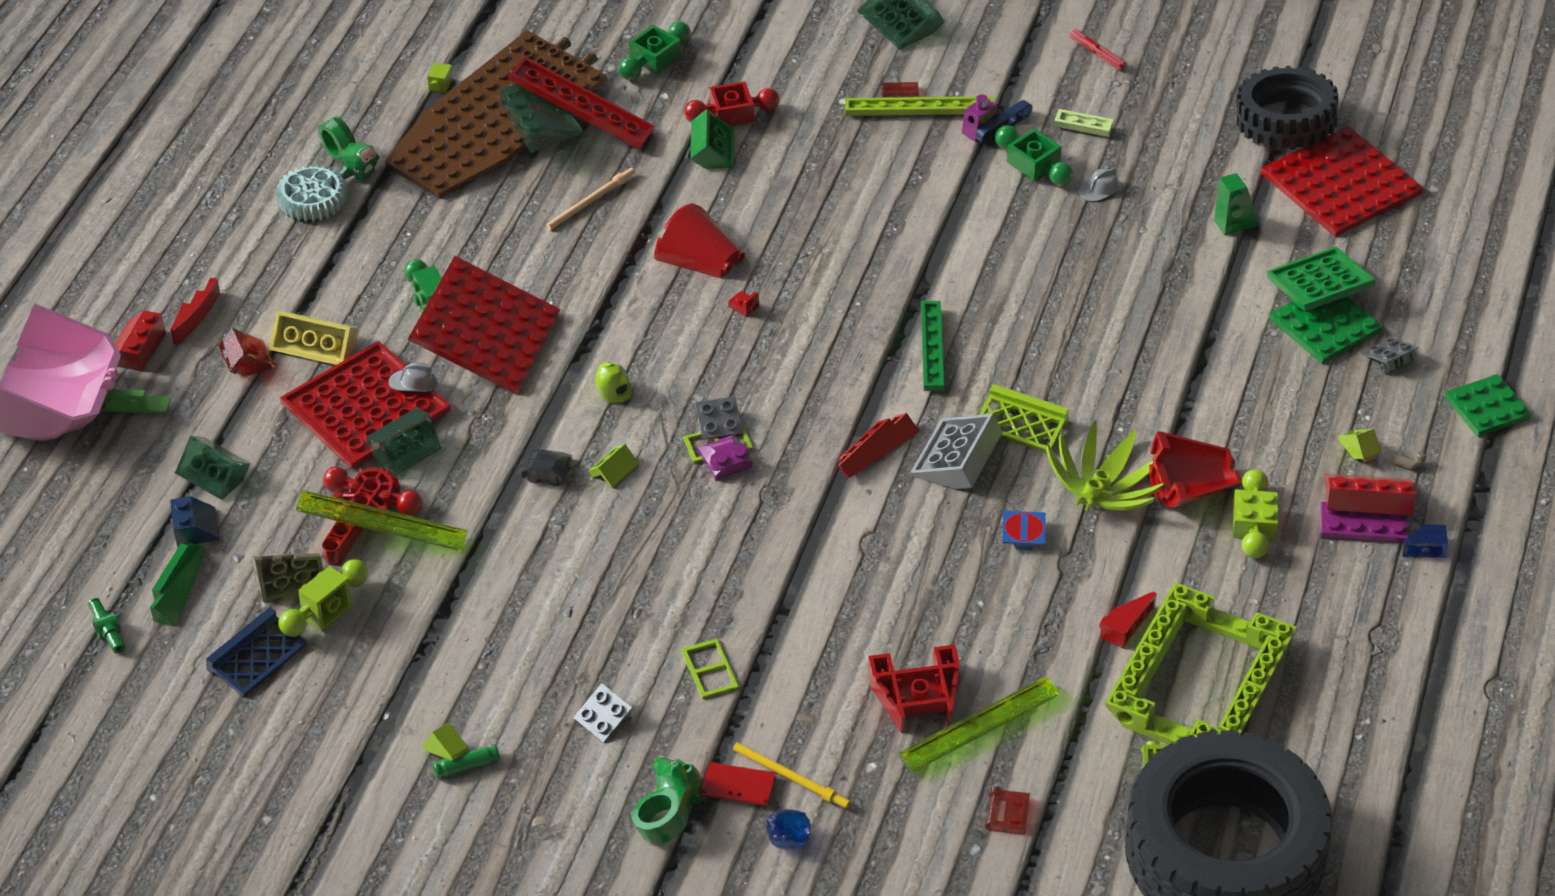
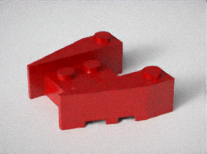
[868,644,960,733]

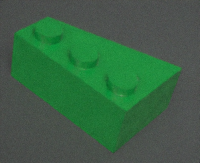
[1214,173,1259,235]

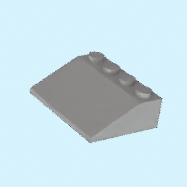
[910,414,1003,489]

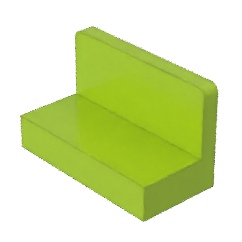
[588,444,639,487]

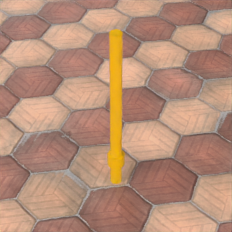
[733,742,851,809]

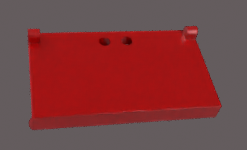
[700,762,776,806]

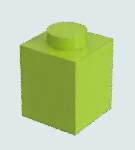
[427,62,453,93]

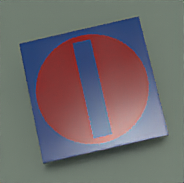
[1002,511,1046,550]

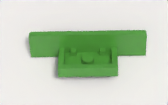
[100,389,170,414]

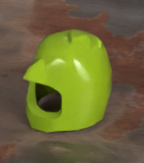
[595,361,632,403]

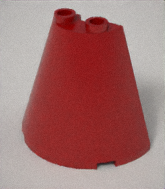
[654,203,745,278]
[1149,431,1242,507]

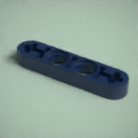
[975,100,1033,144]

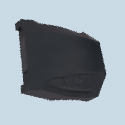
[521,449,572,486]

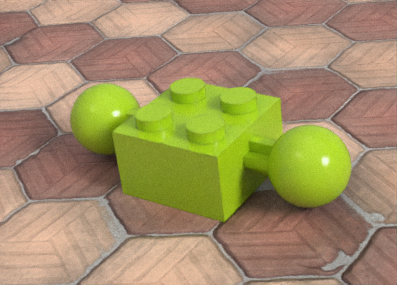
[1233,469,1278,559]
[279,559,368,637]

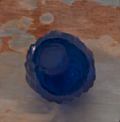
[766,809,811,850]

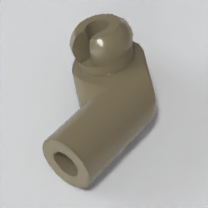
[1394,452,1427,470]

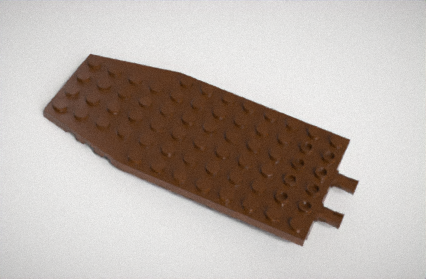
[385,30,608,199]

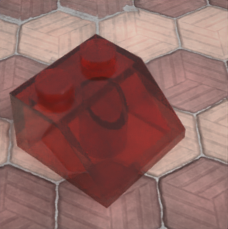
[218,328,275,377]

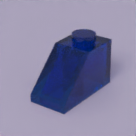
[1402,524,1448,558]

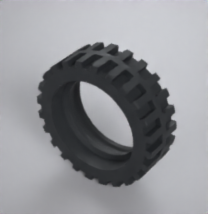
[1236,66,1339,150]

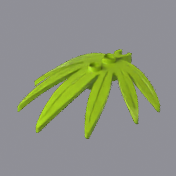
[1046,421,1164,511]

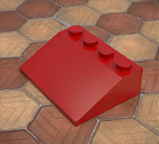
[1324,473,1416,516]

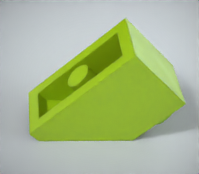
[1337,429,1381,462]

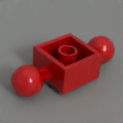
[684,81,780,126]

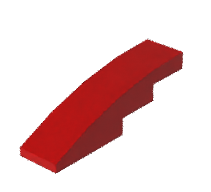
[170,278,220,344]

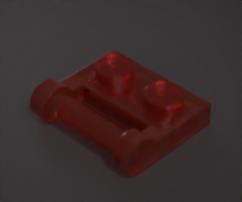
[984,786,1030,835]

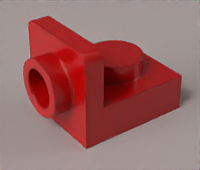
[728,291,759,317]

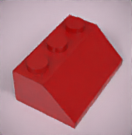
[114,310,166,371]

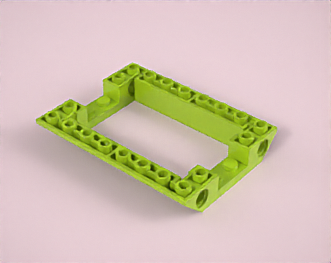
[1105,582,1297,745]

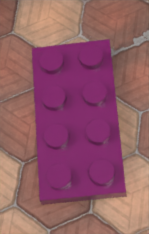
[1320,501,1408,544]

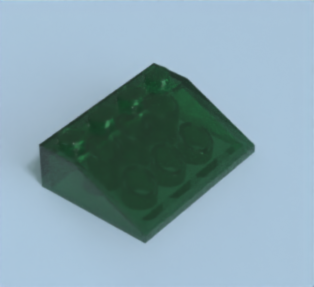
[857,0,945,50]
[499,84,583,152]

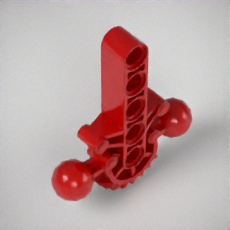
[322,465,423,565]

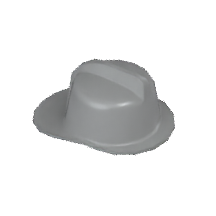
[1078,168,1122,202]
[389,362,438,392]

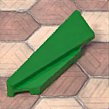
[150,543,206,626]

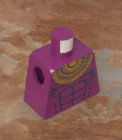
[962,94,999,142]

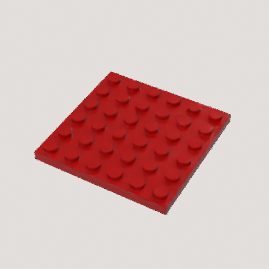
[1260,126,1424,237]
[408,255,561,395]
[280,341,451,470]

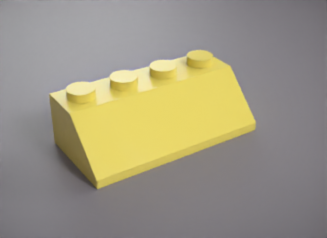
[269,311,359,365]

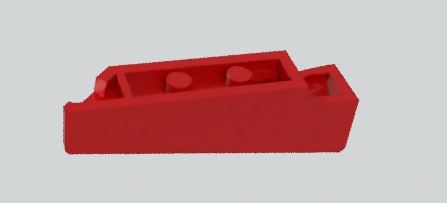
[838,413,919,478]

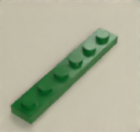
[921,301,944,391]

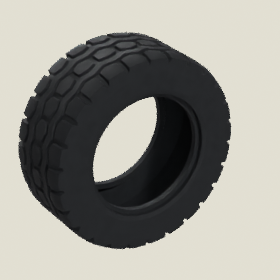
[1125,730,1333,896]

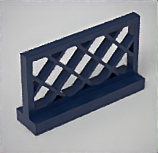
[206,607,307,698]

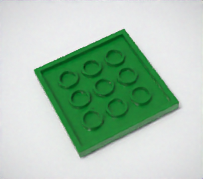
[1267,246,1376,311]
[1269,297,1383,364]

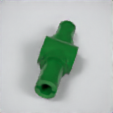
[88,598,125,654]

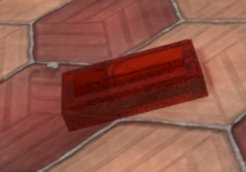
[881,82,919,98]

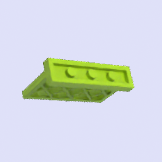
[979,384,1069,453]

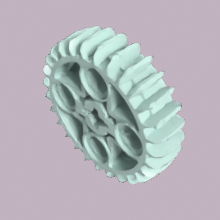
[276,165,347,222]

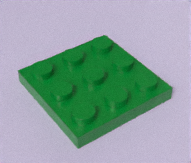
[1444,374,1531,437]

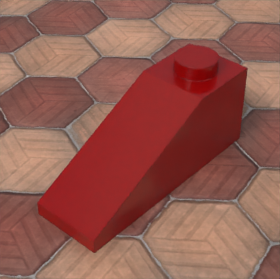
[1099,591,1157,649]

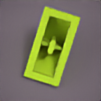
[422,722,469,761]

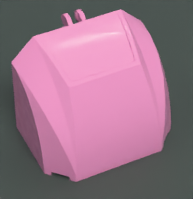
[0,303,121,441]

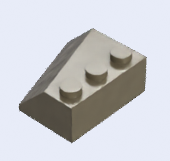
[251,553,323,602]

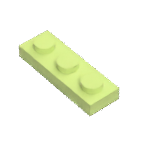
[1054,109,1114,137]

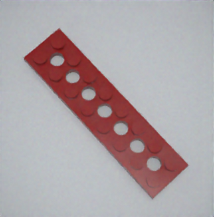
[508,56,655,149]

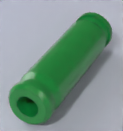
[433,744,500,779]

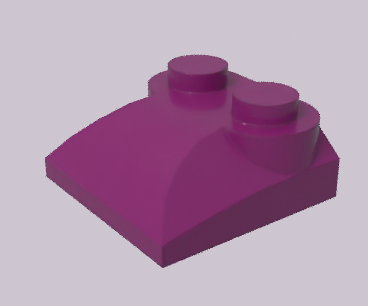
[697,434,753,481]

